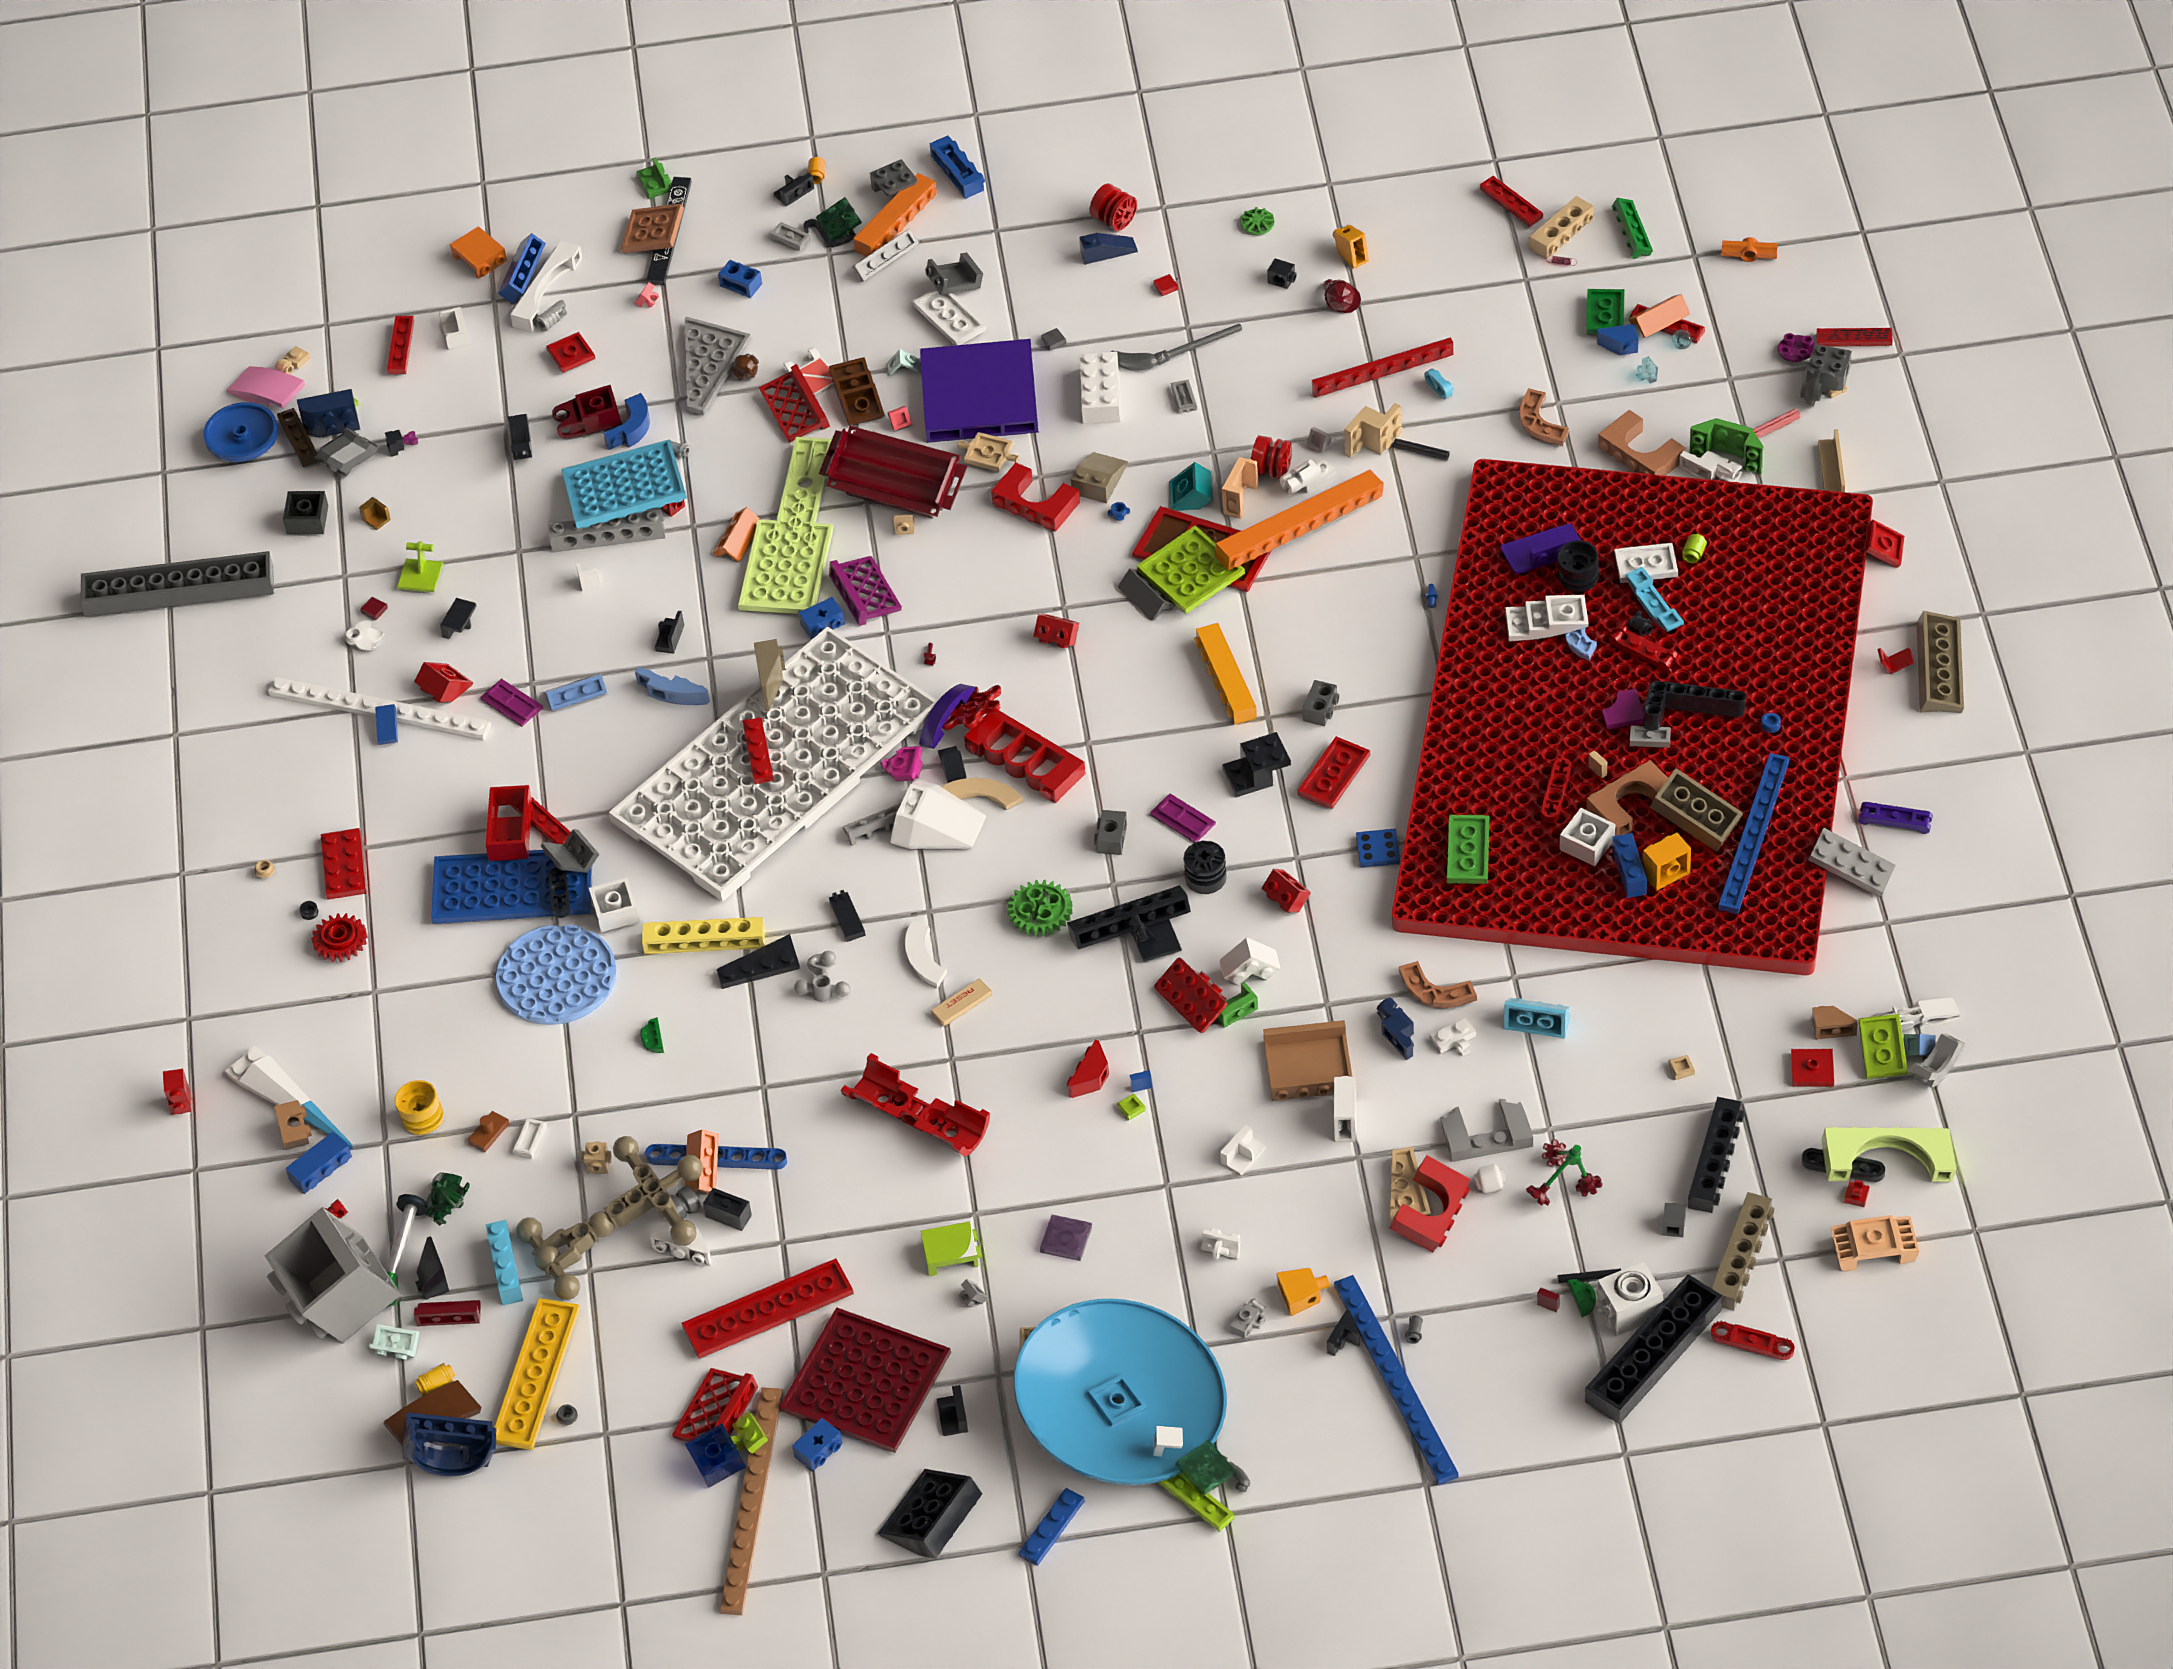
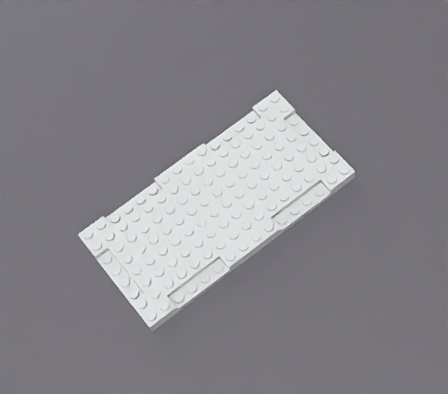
[609,627,937,902]

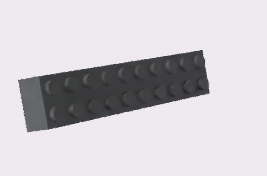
[80,551,274,617]

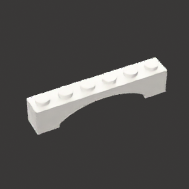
[510,241,582,333]

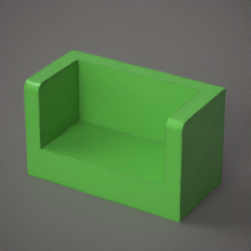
[1216,982,1258,1028]

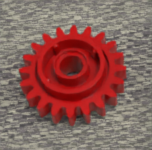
[311,913,368,962]

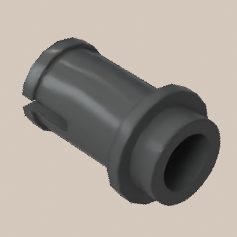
[1405,1315,1423,1344]

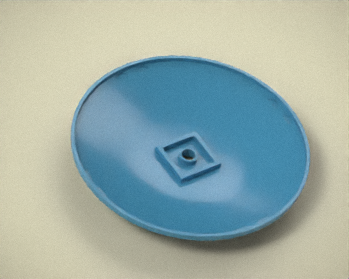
[1014,1299,1227,1485]

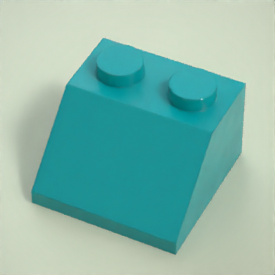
[1169,462,1213,511]

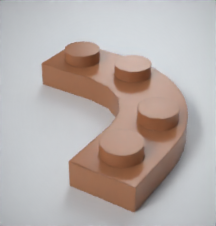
[1520,388,1569,446]
[1399,961,1477,1009]

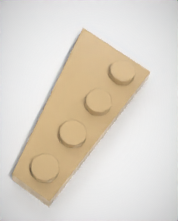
[1390,1146,1431,1224]

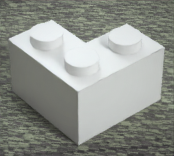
[1219,937,1280,985]

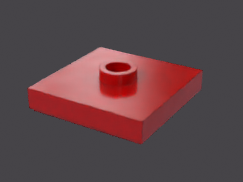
[546,332,596,373]
[1865,520,1905,568]
[1791,1049,1834,1087]

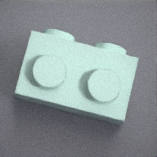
[369,1324,419,1360]

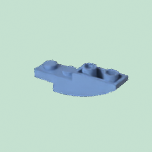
[635,667,710,705]

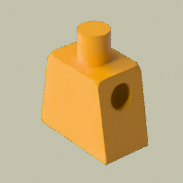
[1332,225,1369,269]
[1276,1268,1330,1316]

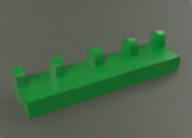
[1612,197,1653,259]

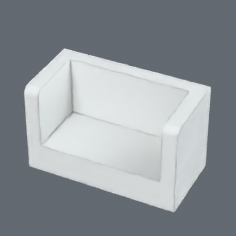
[439,307,470,350]

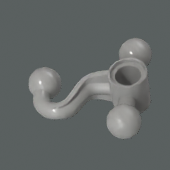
[794,950,850,1002]

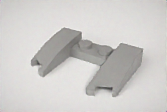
[1440,1099,1533,1162]

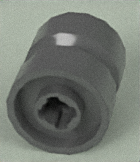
[670,1185,701,1219]

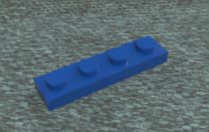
[1019,1488,1085,1566]

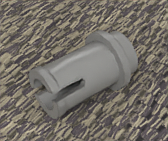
[670,440,690,458]

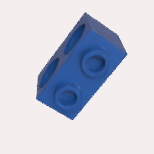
[718,260,762,298]

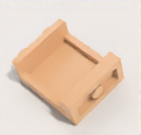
[1222,457,1258,519]

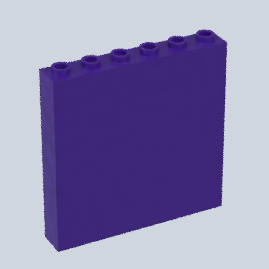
[920,339,1039,443]

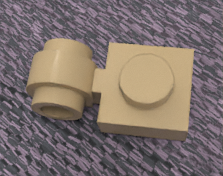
[275,346,310,374]

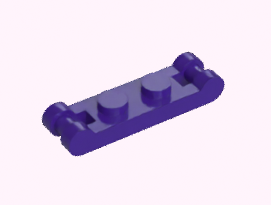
[1858,802,1933,834]

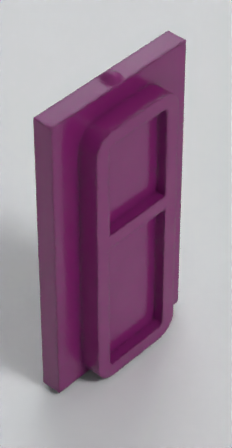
[480,678,543,727]
[1150,793,1216,843]

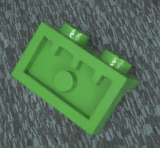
[637,157,671,199]

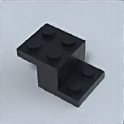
[1222,732,1291,798]

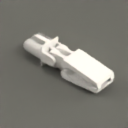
[1871,997,1960,1031]

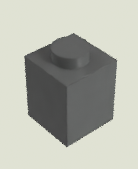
[1662,1203,1686,1237]

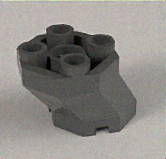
[315,428,378,477]

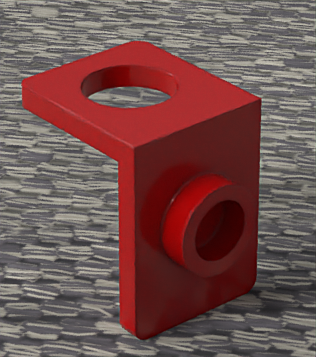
[1877,648,1914,674]

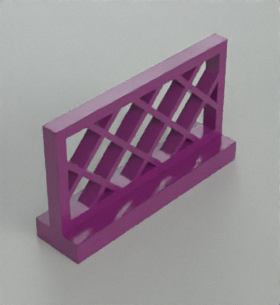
[829,556,902,626]

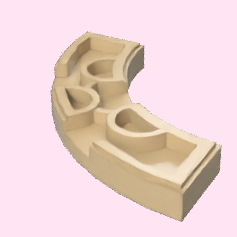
[941,778,1023,810]

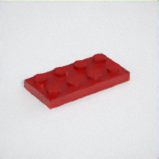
[1297,736,1371,809]
[321,828,367,900]

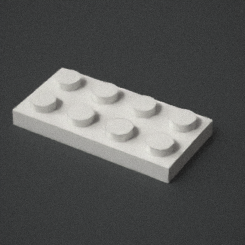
[913,288,986,345]

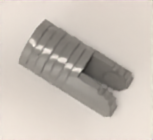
[536,300,567,331]

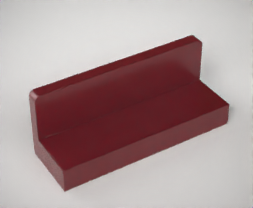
[414,1300,481,1326]

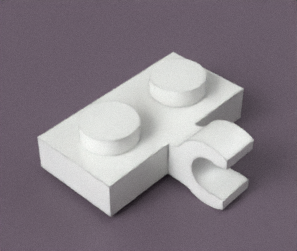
[1430,1018,1476,1056]

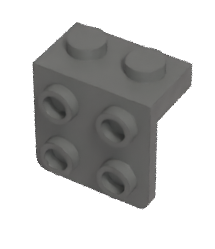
[870,159,917,196]
[540,829,599,873]

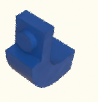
[603,393,650,450]

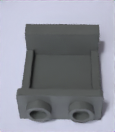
[925,252,983,295]

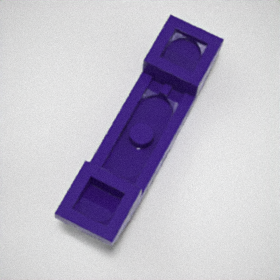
[919,684,975,749]

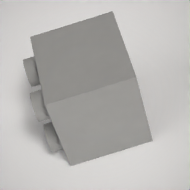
[264,1207,401,1343]

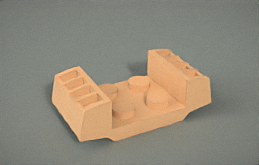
[1831,1215,1919,1271]

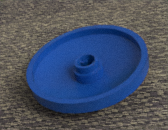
[203,402,278,462]

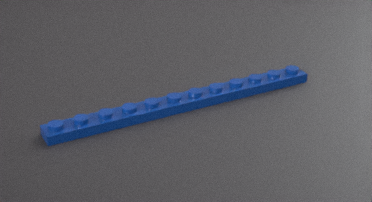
[1334,1275,1459,1485]

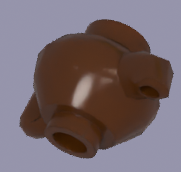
[731,353,759,381]

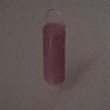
[1546,255,1577,266]

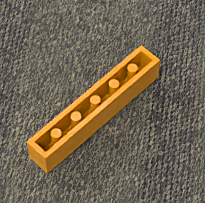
[1194,622,1257,725]

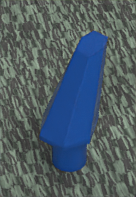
[1425,584,1438,608]

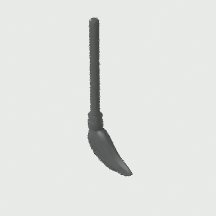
[1110,324,1242,370]

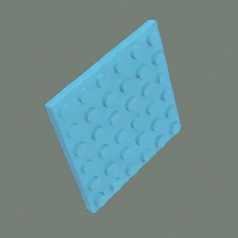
[561,439,687,529]

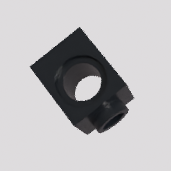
[1267,258,1297,289]

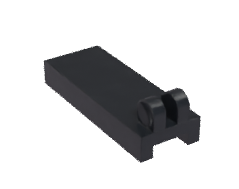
[829,889,866,942]

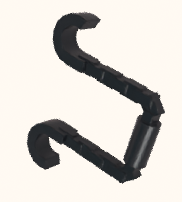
[803,206,856,247]

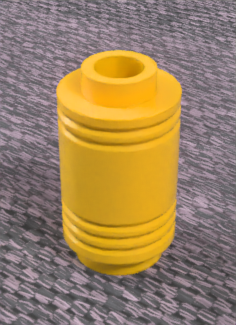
[414,1363,455,1396]

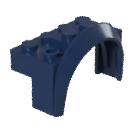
[402,1412,496,1476]

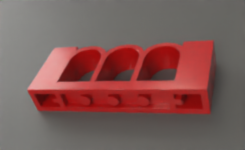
[964,710,1086,803]

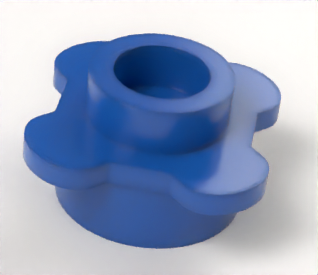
[1108,502,1130,521]

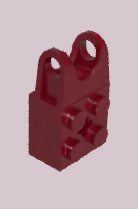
[552,384,622,439]

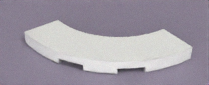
[905,920,947,988]

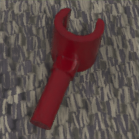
[924,643,936,666]

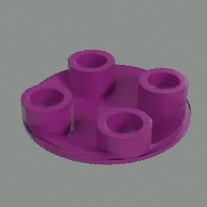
[1777,333,1815,362]

